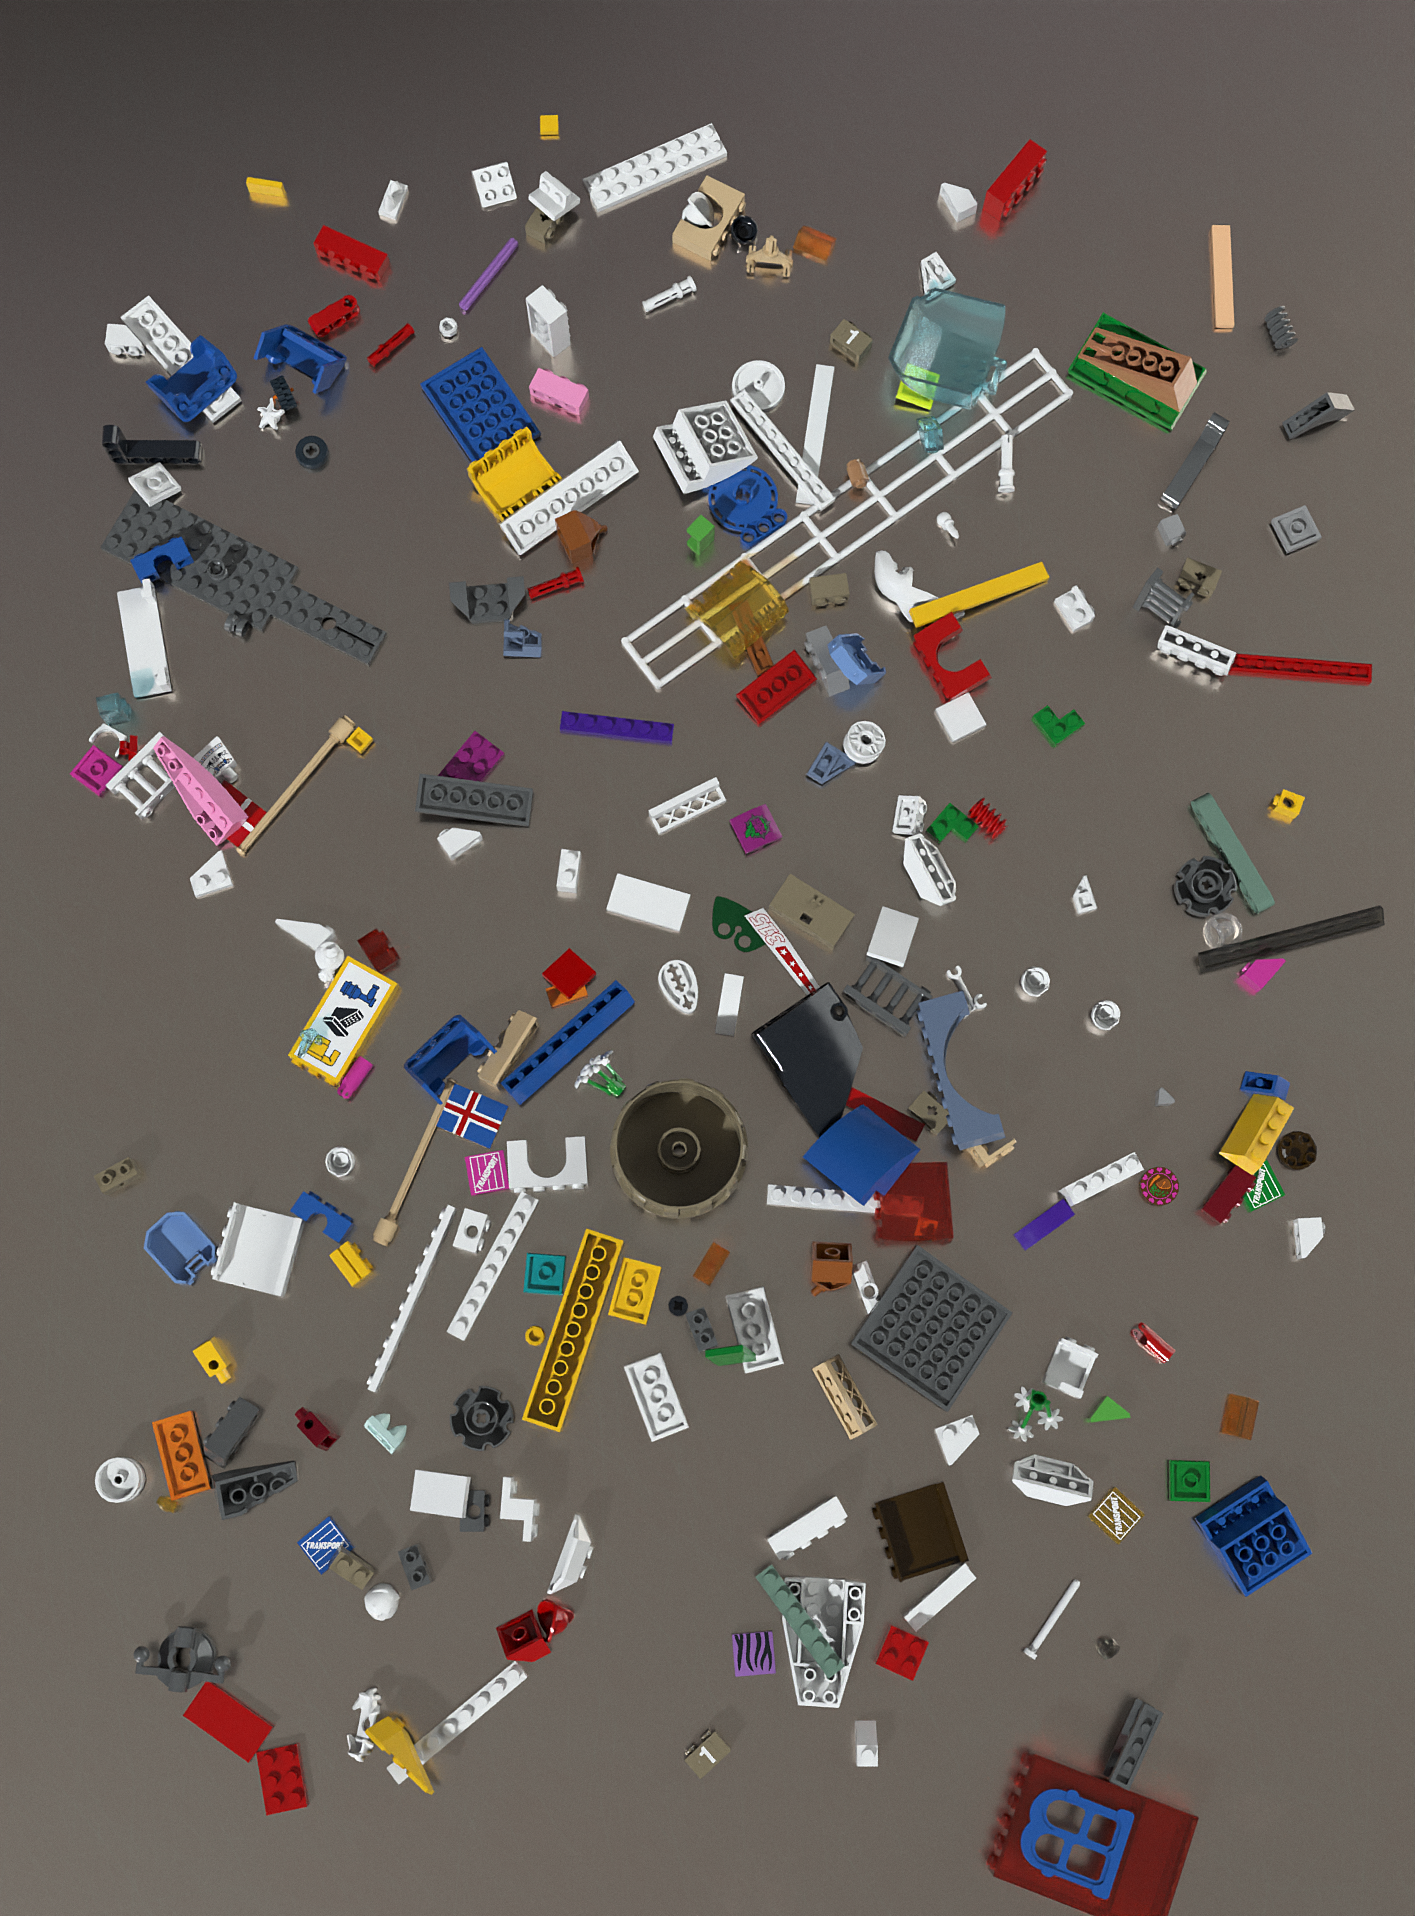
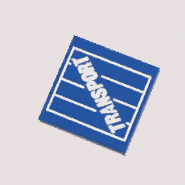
[297,1516,354,1575]

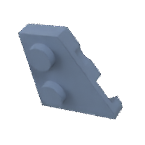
[806,742,856,784]

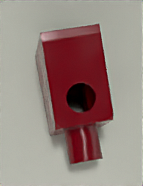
[295,1407,341,1451]

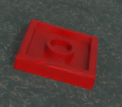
[542,948,596,1000]

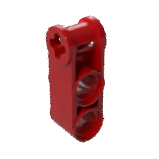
[308,295,360,338]

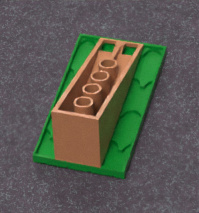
[1068,312,1207,430]

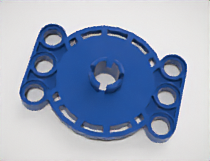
[704,465,787,547]

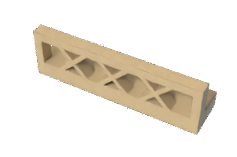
[812,1354,877,1440]

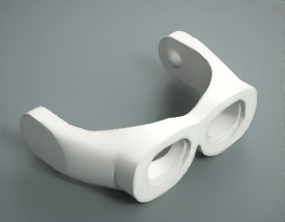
[89,723,127,758]

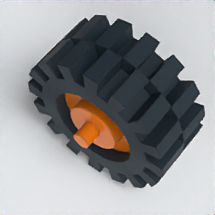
[270,375,297,411]

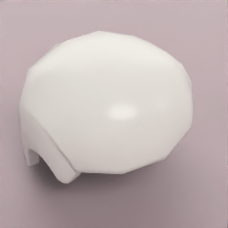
[1020,966,1050,997]
[1091,1000,1121,1030]
[325,1146,355,1177]

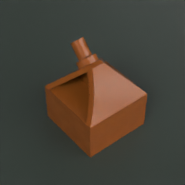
[555,510,608,564]
[811,1241,853,1296]

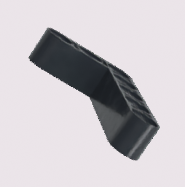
[102,425,202,464]

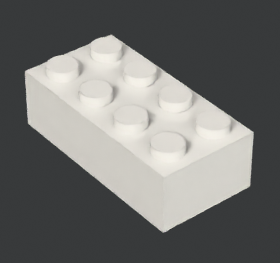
[525,285,571,357]

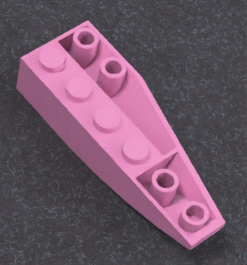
[153,736,248,846]

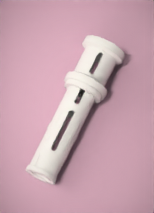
[642,275,697,312]
[998,435,1015,493]

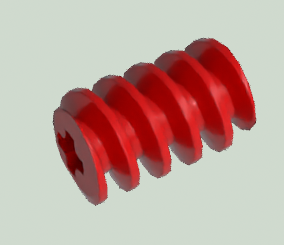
[968,798,1009,840]

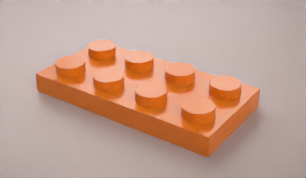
[152,1411,212,1501]

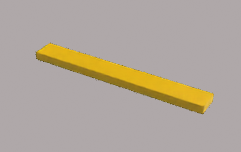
[909,562,1050,628]

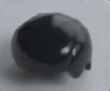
[731,215,758,244]

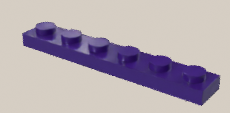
[560,711,674,744]

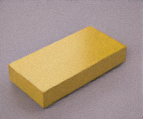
[246,177,285,197]

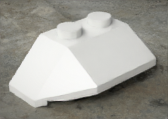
[903,833,956,906]
[1012,1454,1094,1506]
[547,1514,594,1594]

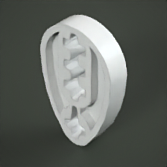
[658,960,698,1014]

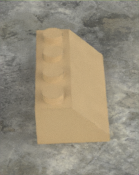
[477,1010,539,1090]

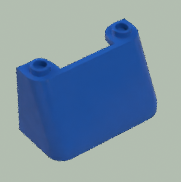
[145,335,237,422]

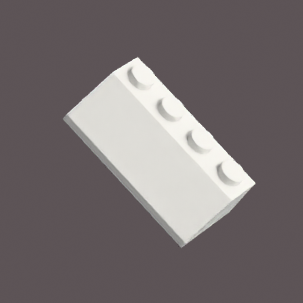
[766,1495,848,1561]

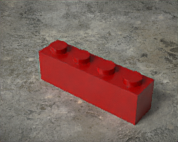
[313,225,390,281]

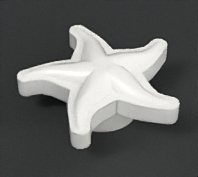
[257,398,285,430]

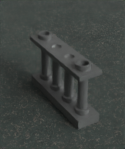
[1133,567,1195,629]
[842,955,933,1037]
[1102,1698,1164,1791]

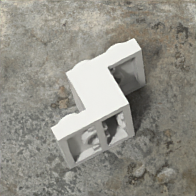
[500,1476,540,1542]

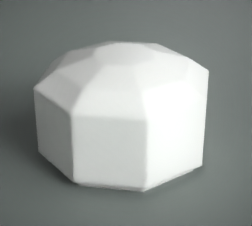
[439,317,458,337]

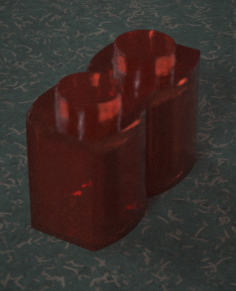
[357,928,399,973]

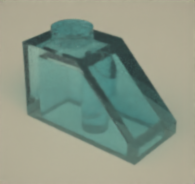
[916,416,944,454]

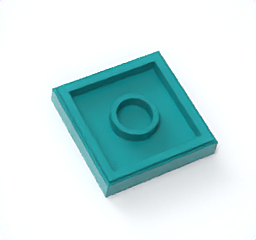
[523,1253,566,1295]

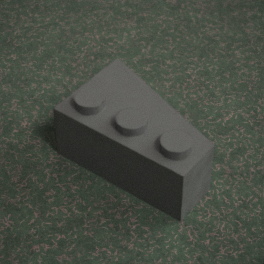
[203,1396,259,1469]

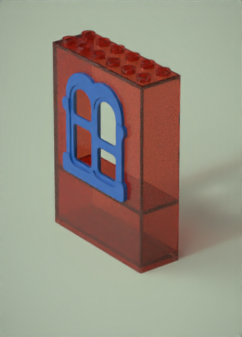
[987,1748,1199,1916]

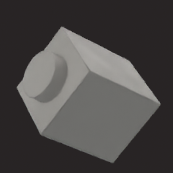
[1157,514,1186,546]

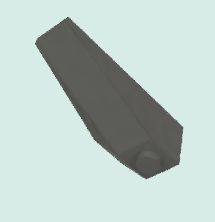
[211,1460,298,1520]

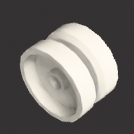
[95,1457,146,1503]

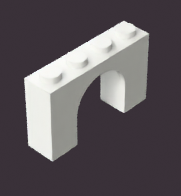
[507,1136,588,1193]
[1058,1152,1144,1207]

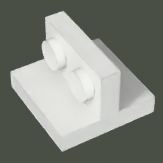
[529,171,580,221]

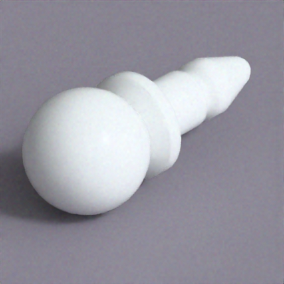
[937,512,959,539]

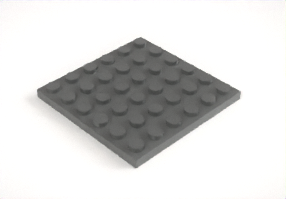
[850,1245,1013,1412]

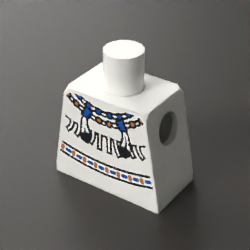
[194,736,238,783]

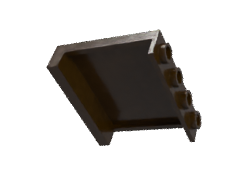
[872,1481,969,1583]

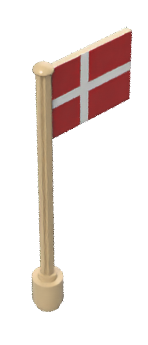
[221,715,356,855]

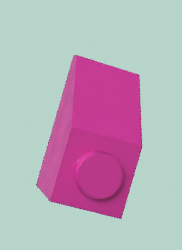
[1240,958,1286,992]

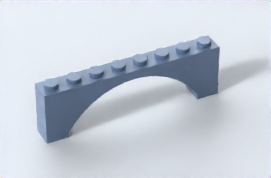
[917,990,1006,1150]

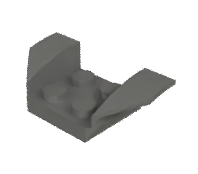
[449,576,525,624]

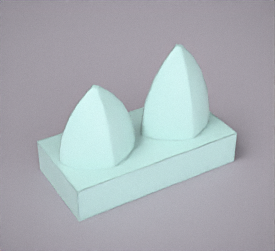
[364,1413,407,1454]

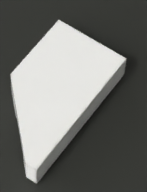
[1073,875,1097,915]

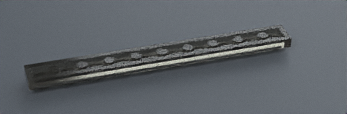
[1198,905,1385,973]

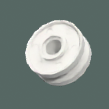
[843,721,886,764]

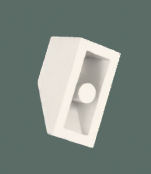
[940,183,978,222]
[437,828,483,861]
[1293,1217,1325,1259]
[855,1720,878,1766]

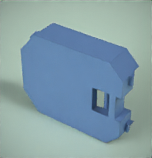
[827,633,886,685]
[144,1211,218,1285]

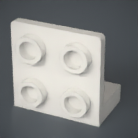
[471,161,517,207]

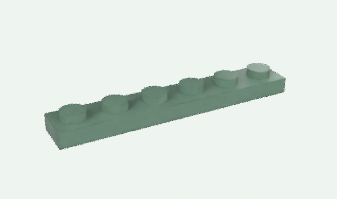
[755,1564,845,1679]

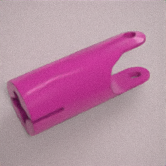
[337,1056,374,1099]

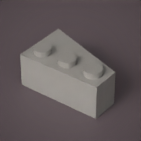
[804,626,850,697]

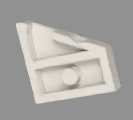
[921,252,956,300]
[190,851,233,898]
[935,1415,979,1466]

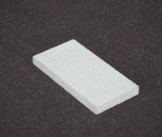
[606,873,690,932]
[726,1286,784,1374]
[624,1352,689,1442]

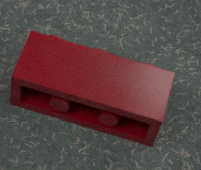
[1200,1164,1257,1225]

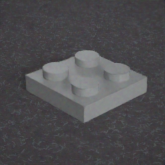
[1271,505,1322,553]

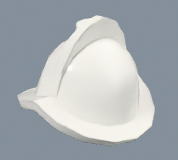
[682,192,714,228]

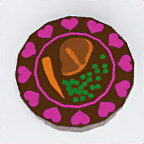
[1139,1167,1179,1206]

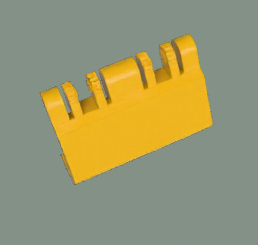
[467,427,562,521]

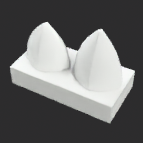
[378,180,408,220]

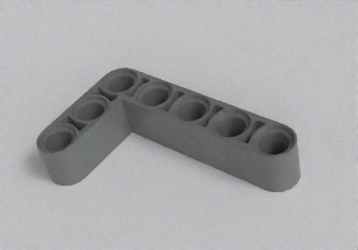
[1160,412,1230,509]

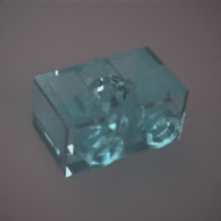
[96,692,132,726]

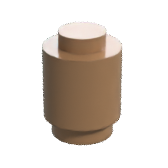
[846,459,869,488]

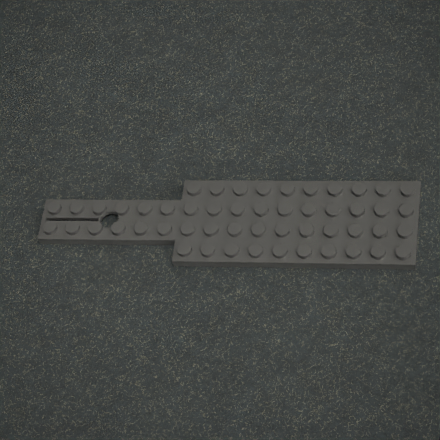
[100,490,387,666]

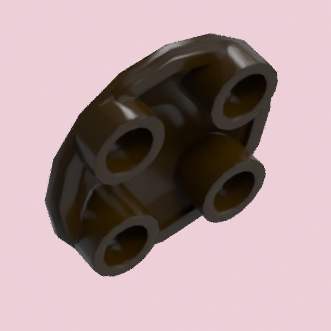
[1278,1131,1317,1170]

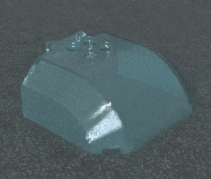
[888,288,1007,410]

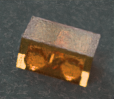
[693,1242,730,1287]

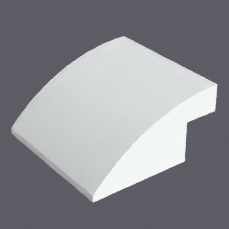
[653,400,758,494]

